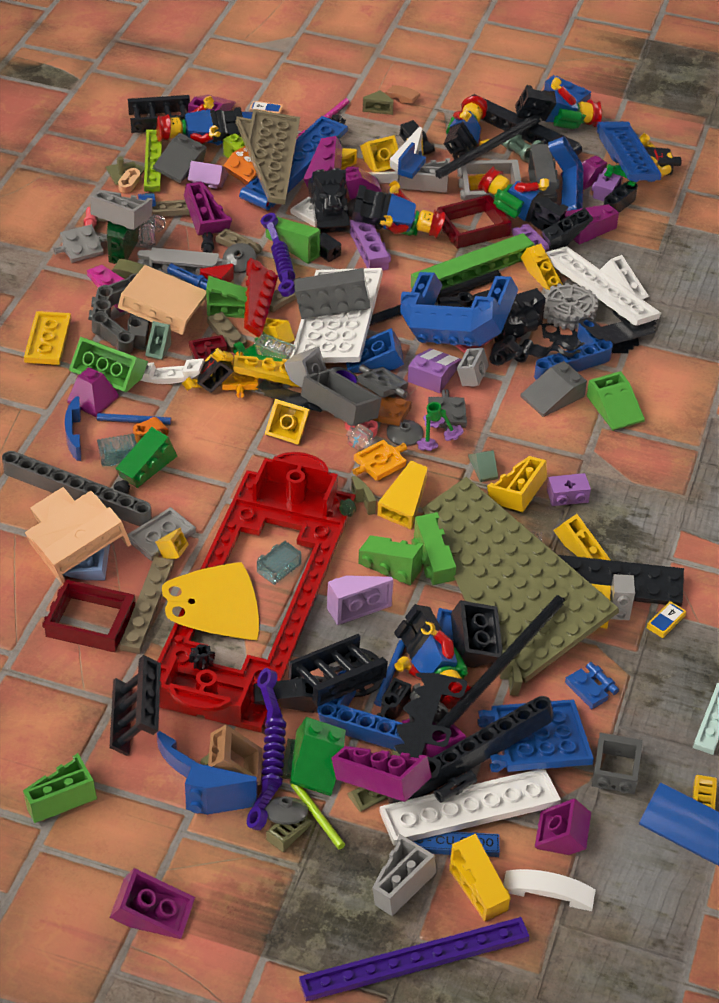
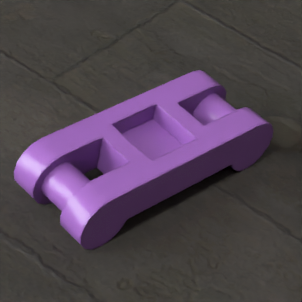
[512,224,549,252]

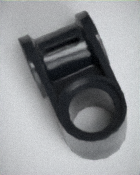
[489,335,524,366]

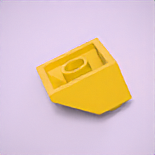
[360,135,399,172]
[265,399,310,445]

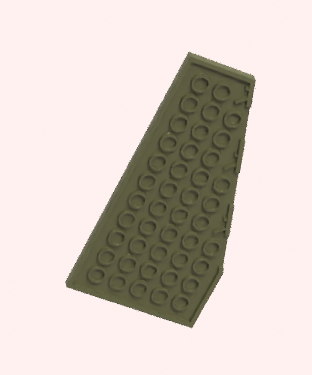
[422,477,619,683]

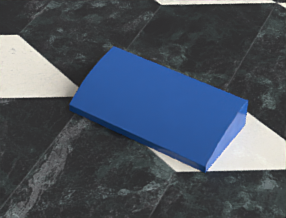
[639,782,719,866]

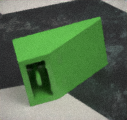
[587,371,645,430]

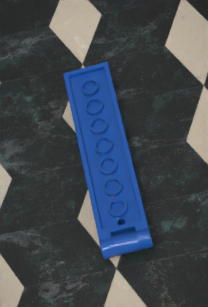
[239,116,348,210]
[597,121,661,182]

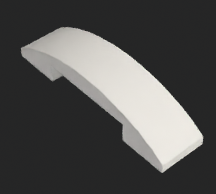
[140,359,204,384]
[503,869,596,911]

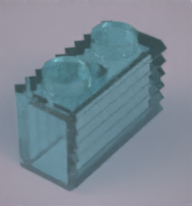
[97,433,137,466]
[257,540,301,585]

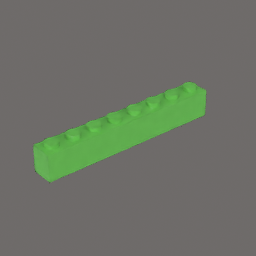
[410,233,534,290]

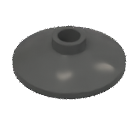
[223,243,256,273]
[386,419,423,446]
[264,796,308,825]

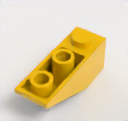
[521,244,563,290]

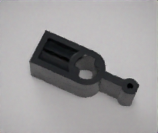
[399,120,435,155]
[320,232,341,262]
[377,677,411,720]

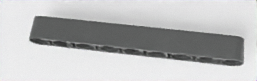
[2,451,152,526]

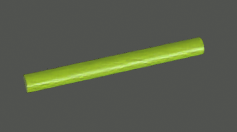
[291,784,345,850]

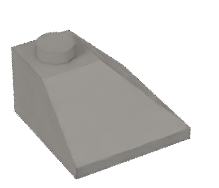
[284,347,327,388]

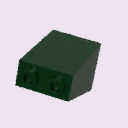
[107,221,144,264]

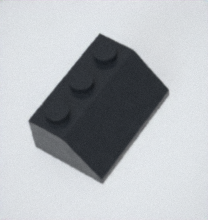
[450,600,503,668]

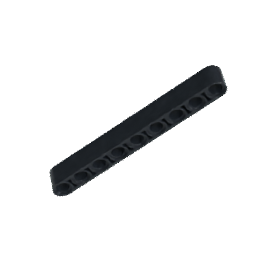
[461,94,582,156]
[386,696,554,804]

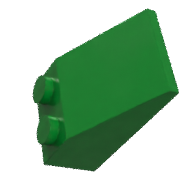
[290,717,346,796]

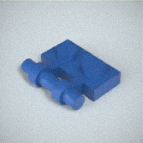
[565,662,619,709]

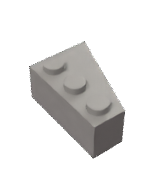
[399,158,450,193]
[90,190,153,230]
[372,834,437,916]

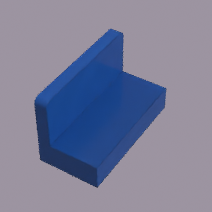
[398,142,426,179]

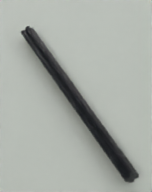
[435,114,541,179]
[370,270,501,326]
[437,595,566,734]

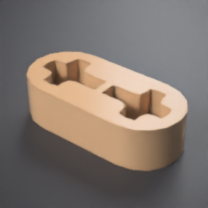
[118,168,140,193]

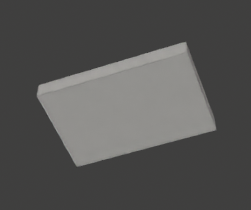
[127,507,196,561]

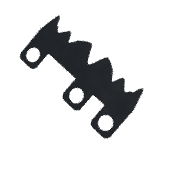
[394,673,467,778]

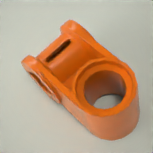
[133,417,169,446]

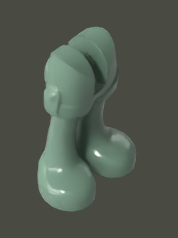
[502,134,544,163]

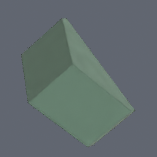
[145,321,171,360]
[468,450,498,482]

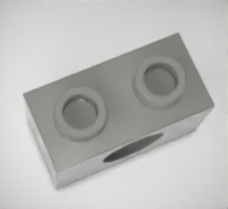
[457,348,489,387]
[610,574,635,620]

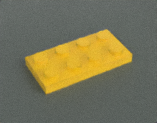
[24,311,72,365]

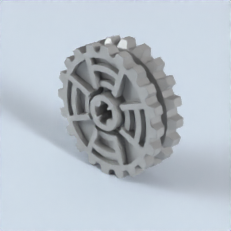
[543,283,598,330]

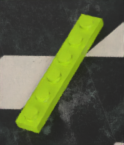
[144,130,162,192]

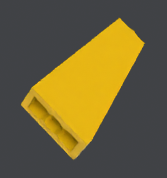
[377,461,428,530]

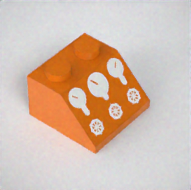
[224,146,257,185]

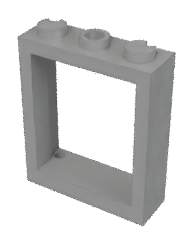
[457,160,521,201]

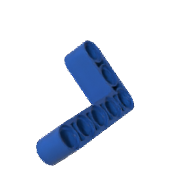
[548,136,584,211]
[534,320,613,380]
[317,671,404,751]

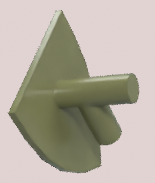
[105,156,145,185]

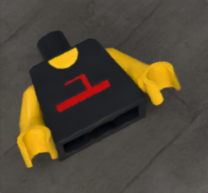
[639,133,682,177]
[182,348,234,393]

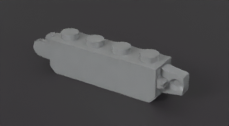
[137,247,231,276]

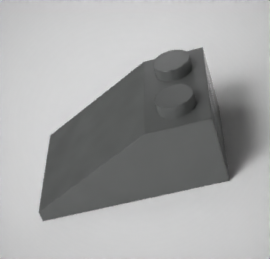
[152,133,207,183]
[520,361,587,417]

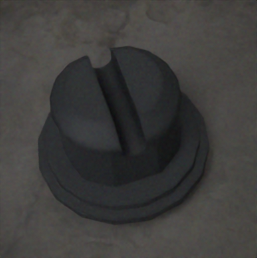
[113,480,130,494]

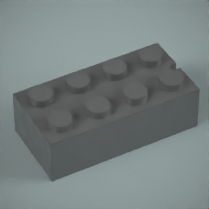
[528,144,559,202]
[295,268,370,319]
[301,369,382,426]

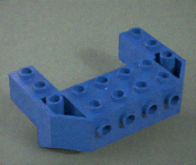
[400,272,519,347]

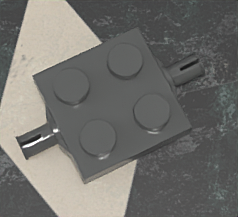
[357,364,408,398]
[428,389,467,431]

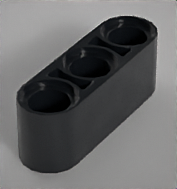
[604,181,638,213]

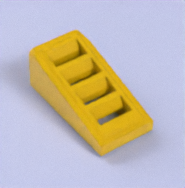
[692,775,717,810]

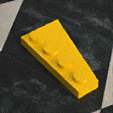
[232,355,301,388]

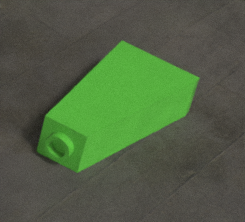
[266,217,320,264]

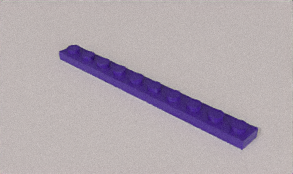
[299,917,530,1002]

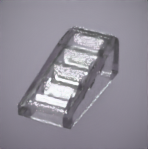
[255,334,296,359]

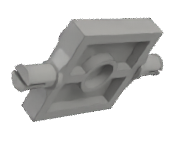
[53,224,107,263]

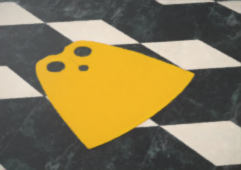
[162,562,259,640]

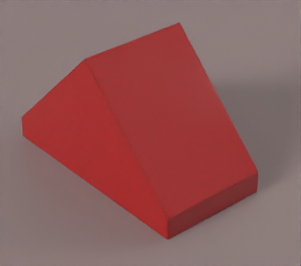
[200,263,234,282]

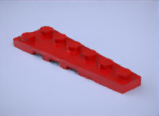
[244,258,278,338]

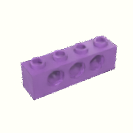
[350,219,391,271]

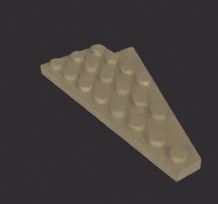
[236,109,300,205]

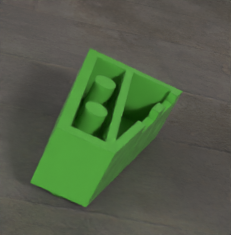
[206,276,247,318]
[358,535,423,586]

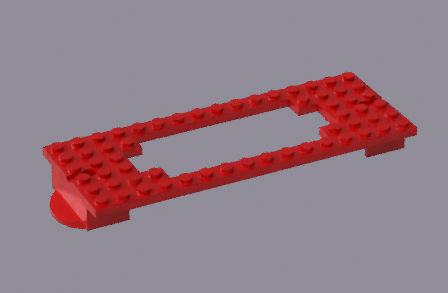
[157,452,356,733]

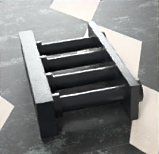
[128,95,190,133]
[288,634,388,707]
[109,655,161,756]

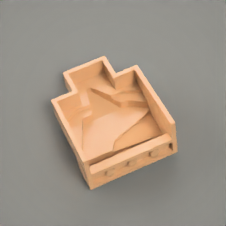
[25,487,131,585]

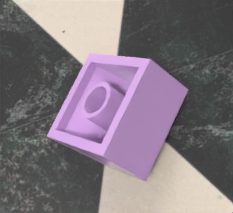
[188,161,228,189]

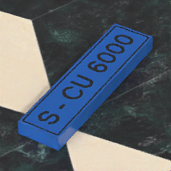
[412,832,500,857]

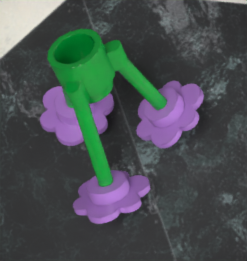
[417,402,464,451]

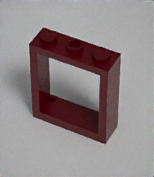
[437,194,512,249]
[42,579,136,653]

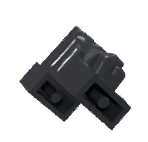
[308,168,350,233]
[472,288,546,343]

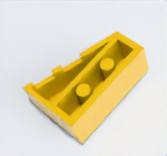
[487,456,547,512]
[449,834,511,922]

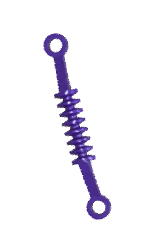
[261,213,295,297]
[247,668,287,831]

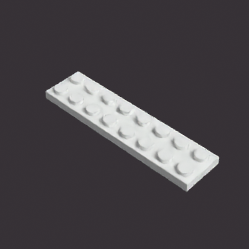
[546,247,661,326]
[379,769,561,846]

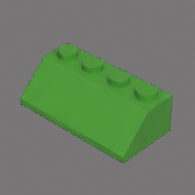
[69,337,148,392]

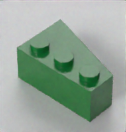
[116,427,177,488]

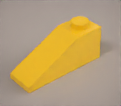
[263,318,295,348]
[553,514,610,560]

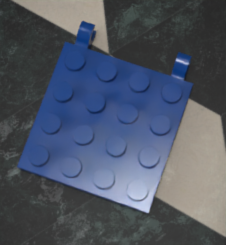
[477,699,594,772]

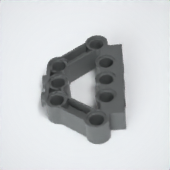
[89,274,150,354]

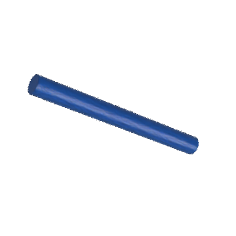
[97,413,171,425]
[374,640,405,706]

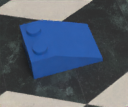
[346,328,404,373]
[185,763,257,815]

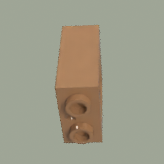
[208,725,262,786]

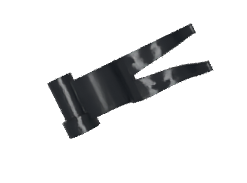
[514,339,585,363]

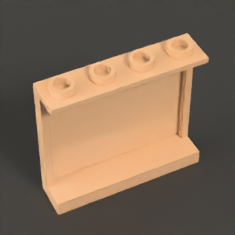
[118,265,206,335]

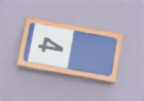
[249,101,283,114]

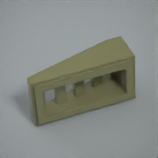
[266,817,312,852]

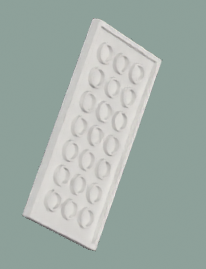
[290,268,383,363]

